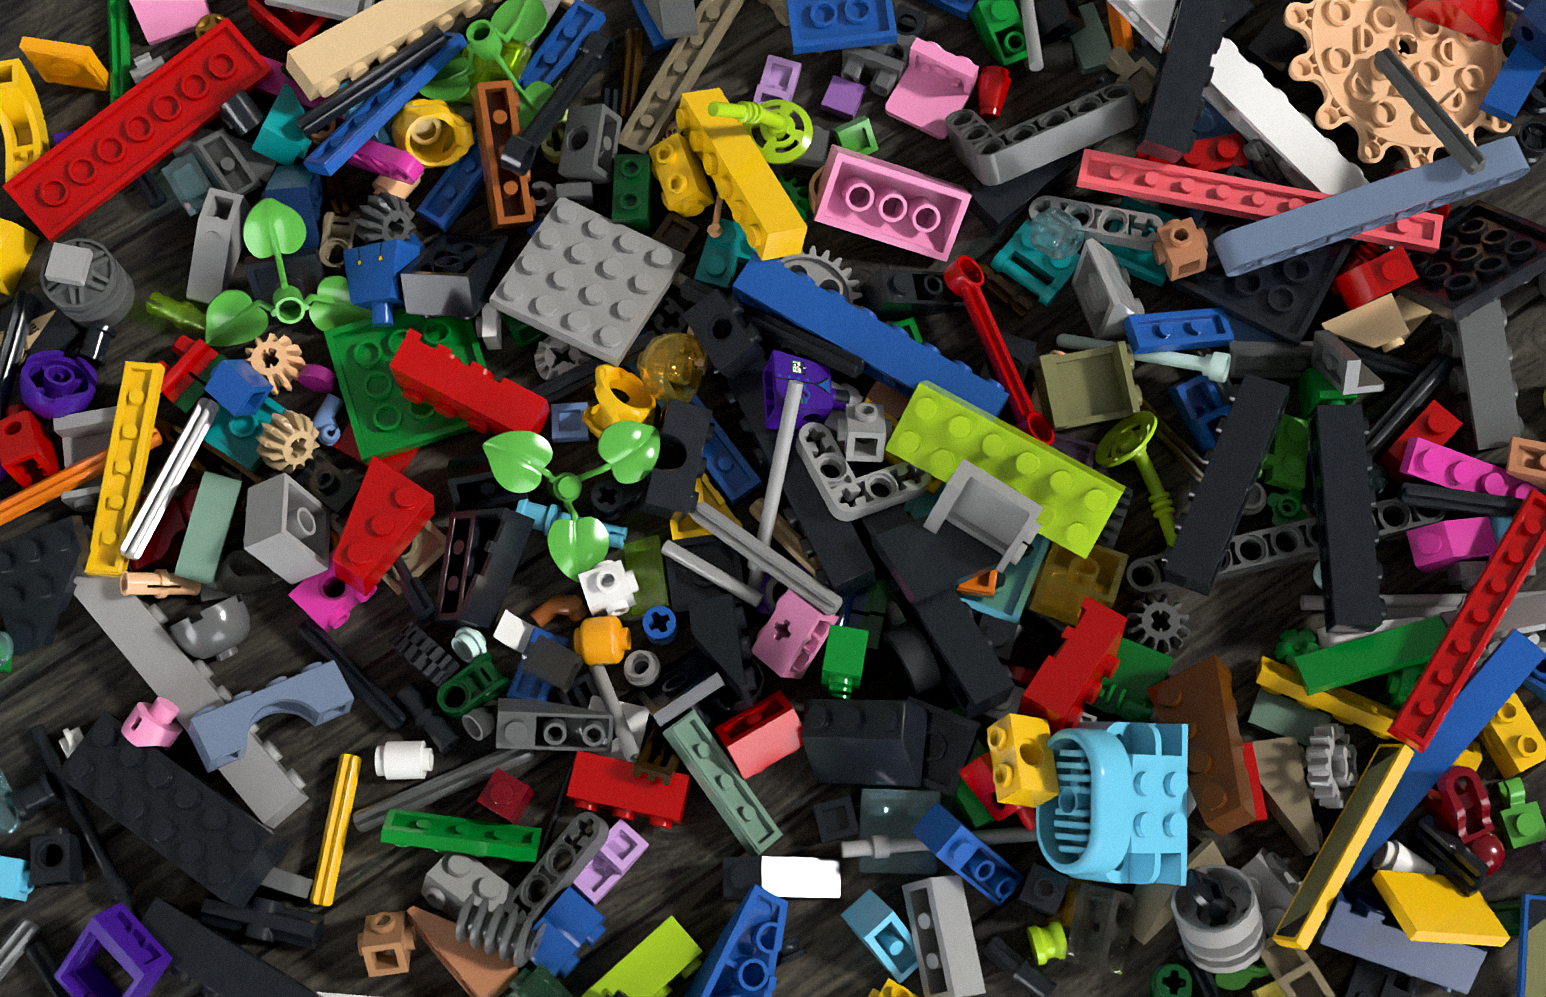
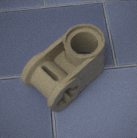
[319,212,362,278]

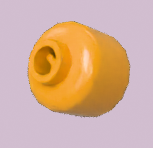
[574,615,631,666]

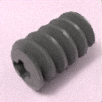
[455,892,547,968]

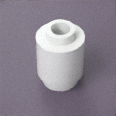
[375,741,434,780]

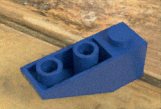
[911,802,1025,907]

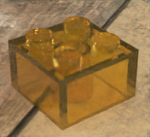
[1030,542,1129,626]

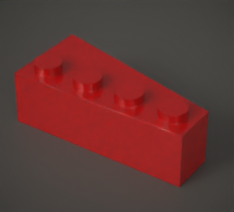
[389,328,551,435]

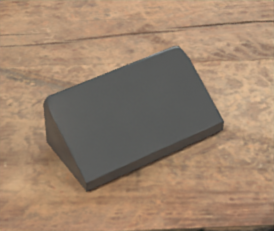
[192,128,262,199]

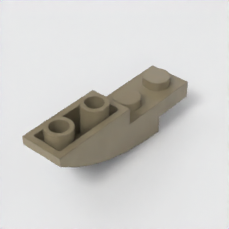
[1260,936,1336,997]

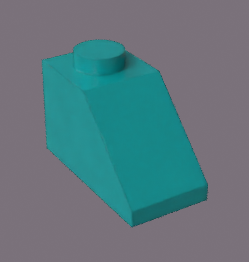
[252,83,312,166]

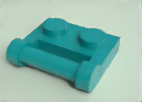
[990,218,1080,307]

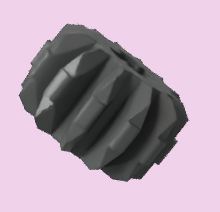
[354,192,416,245]
[1126,593,1190,655]

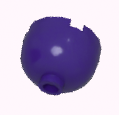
[19,350,97,420]

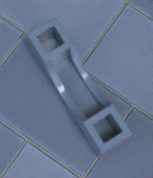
[188,660,354,773]

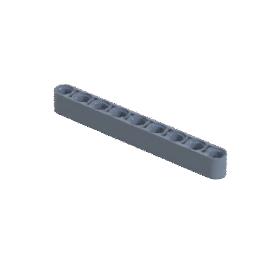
[1213,136,1530,277]

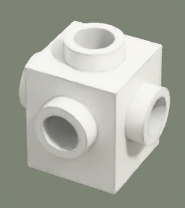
[578,560,639,617]

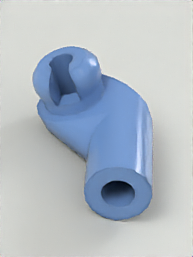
[312,394,344,446]

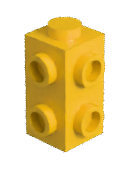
[648,132,715,218]

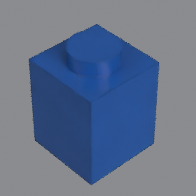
[204,359,274,416]

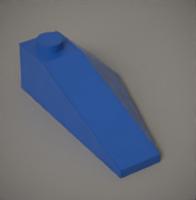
[684,884,788,997]

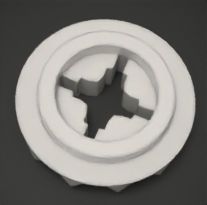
[534,335,592,381]

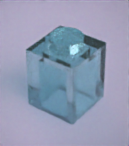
[161,152,214,217]

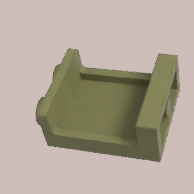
[1032,341,1142,432]

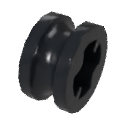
[776,935,807,968]

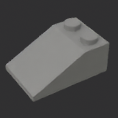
[1071,238,1145,341]

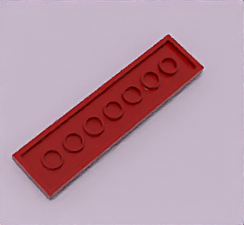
[2,17,274,243]

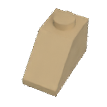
[1322,293,1410,353]

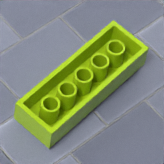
[885,380,1126,559]

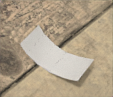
[493,609,537,654]

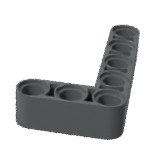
[945,82,1139,186]

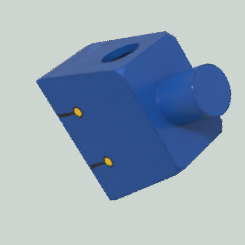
[343,239,420,328]

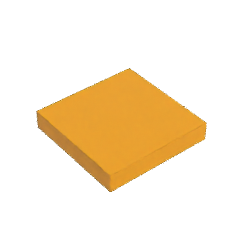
[19,36,110,91]

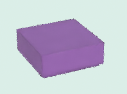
[821,75,865,121]

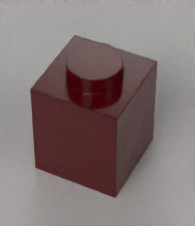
[477,768,536,825]

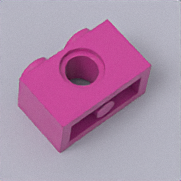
[289,549,381,633]

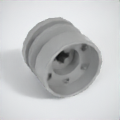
[1171,865,1266,973]

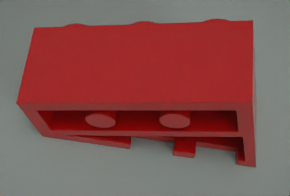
[332,455,435,596]
[1018,596,1127,737]

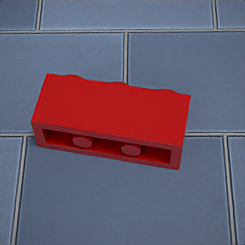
[566,751,692,829]

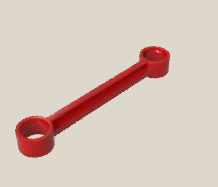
[943,255,1055,445]

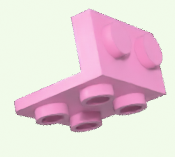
[885,38,979,140]

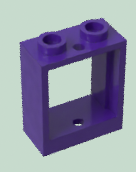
[54,902,173,997]

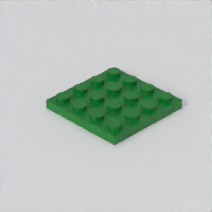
[324,307,487,464]

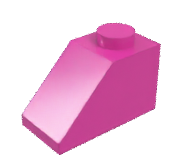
[1406,516,1497,573]

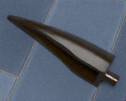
[155,417,263,512]

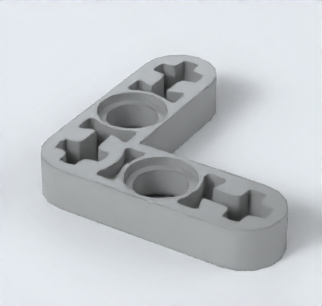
[796,422,931,522]

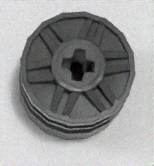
[40,238,135,329]

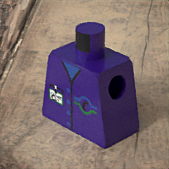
[762,350,850,429]

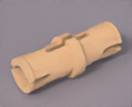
[119,569,201,599]

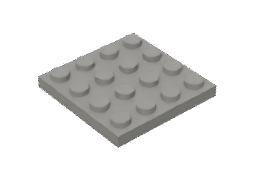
[489,198,686,368]

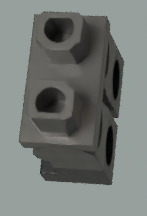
[841,2,928,97]

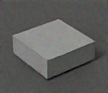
[44,242,93,287]

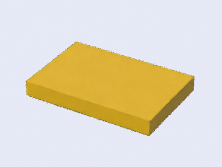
[1372,870,1510,947]

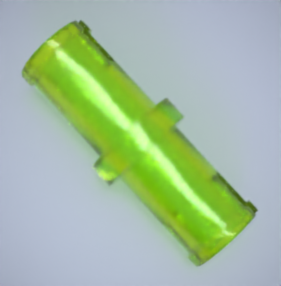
[146,291,206,336]

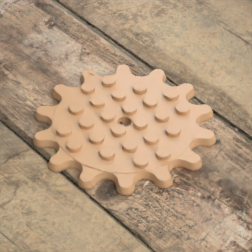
[1283,0,1518,168]

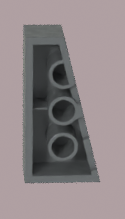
[1430,299,1524,452]

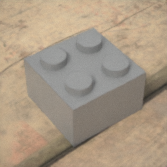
[243,472,331,585]

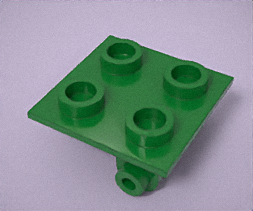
[1086,637,1174,723]

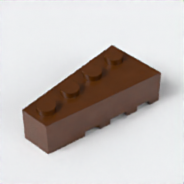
[1147,654,1257,837]

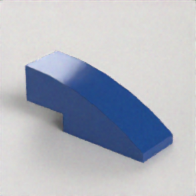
[1167,372,1231,456]

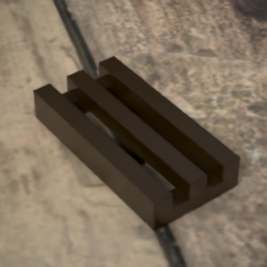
[632,722,682,786]

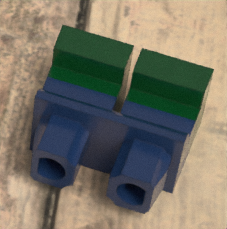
[827,579,890,657]

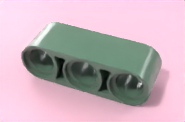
[174,471,242,585]

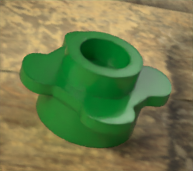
[1266,489,1308,526]

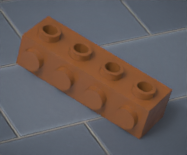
[471,80,536,231]

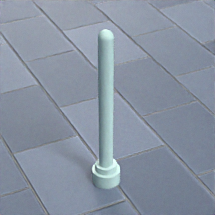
[1056,333,1231,383]

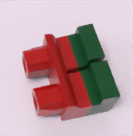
[156,335,229,418]

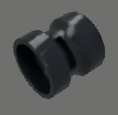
[1514,120,1546,167]

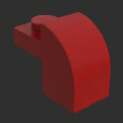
[1334,245,1419,311]

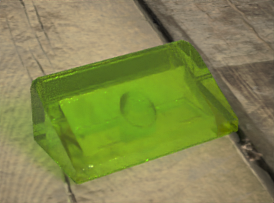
[624,535,670,617]

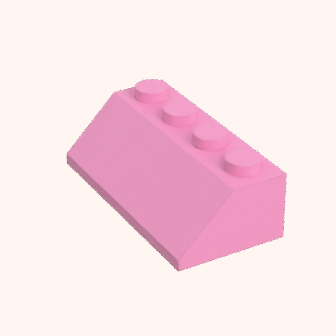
[814,144,972,262]

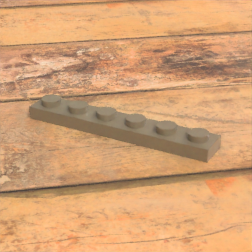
[618,0,745,154]

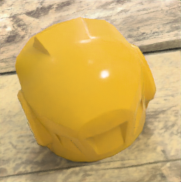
[392,99,475,169]
[581,363,656,439]

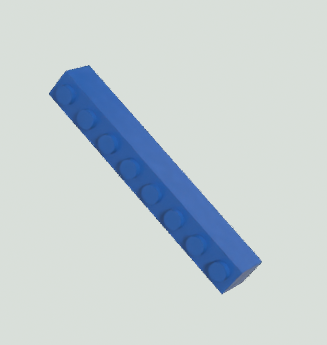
[732,251,1009,418]

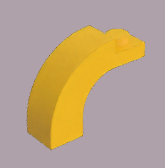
[0,58,50,182]

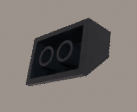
[801,699,928,787]

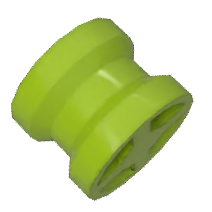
[1027,919,1069,966]

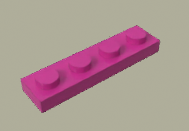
[1399,437,1539,499]

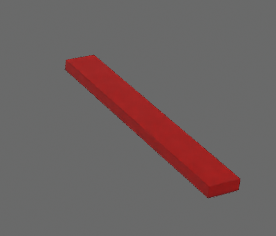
[1387,488,1546,753]

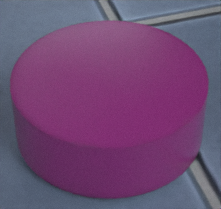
[298,364,337,393]

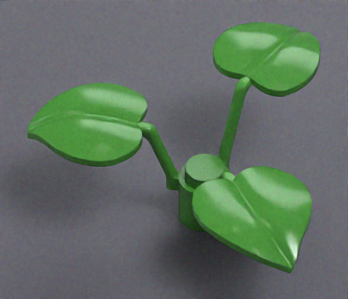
[418,0,555,130]
[205,198,372,346]
[482,421,660,583]

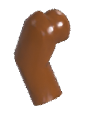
[530,594,587,628]

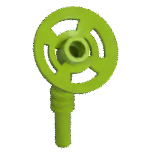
[708,100,813,165]
[1095,411,1178,547]

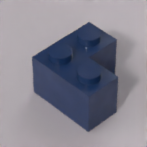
[261,164,325,253]

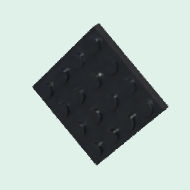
[1166,163,1355,347]
[1378,200,1546,323]

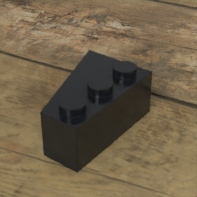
[434,507,535,630]

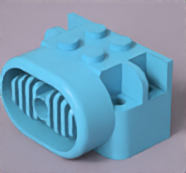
[1036,721,1188,886]

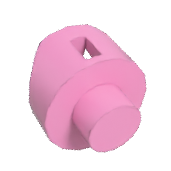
[121,697,183,751]

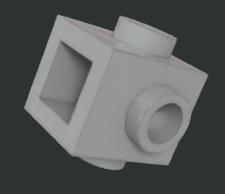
[837,403,892,462]

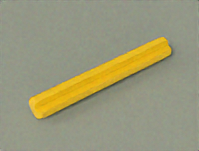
[310,754,362,906]

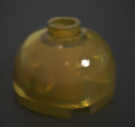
[637,332,704,403]

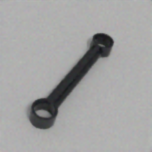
[500,31,615,176]

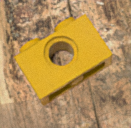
[1478,692,1546,779]
[987,713,1060,808]

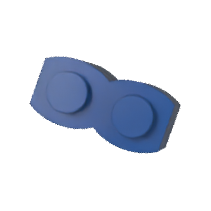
[530,886,607,979]

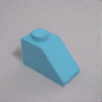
[841,889,918,984]

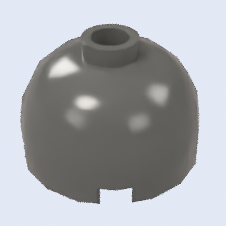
[170,594,250,662]

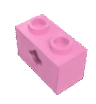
[752,588,839,679]

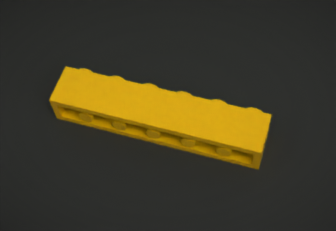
[675,88,807,261]

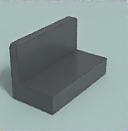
[1311,330,1384,395]

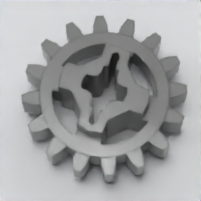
[1305,723,1359,809]

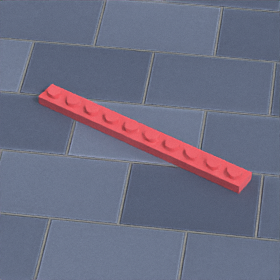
[1076,148,1444,254]

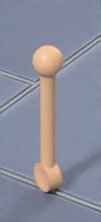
[707,184,723,238]

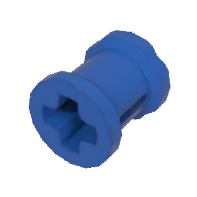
[642,606,678,646]

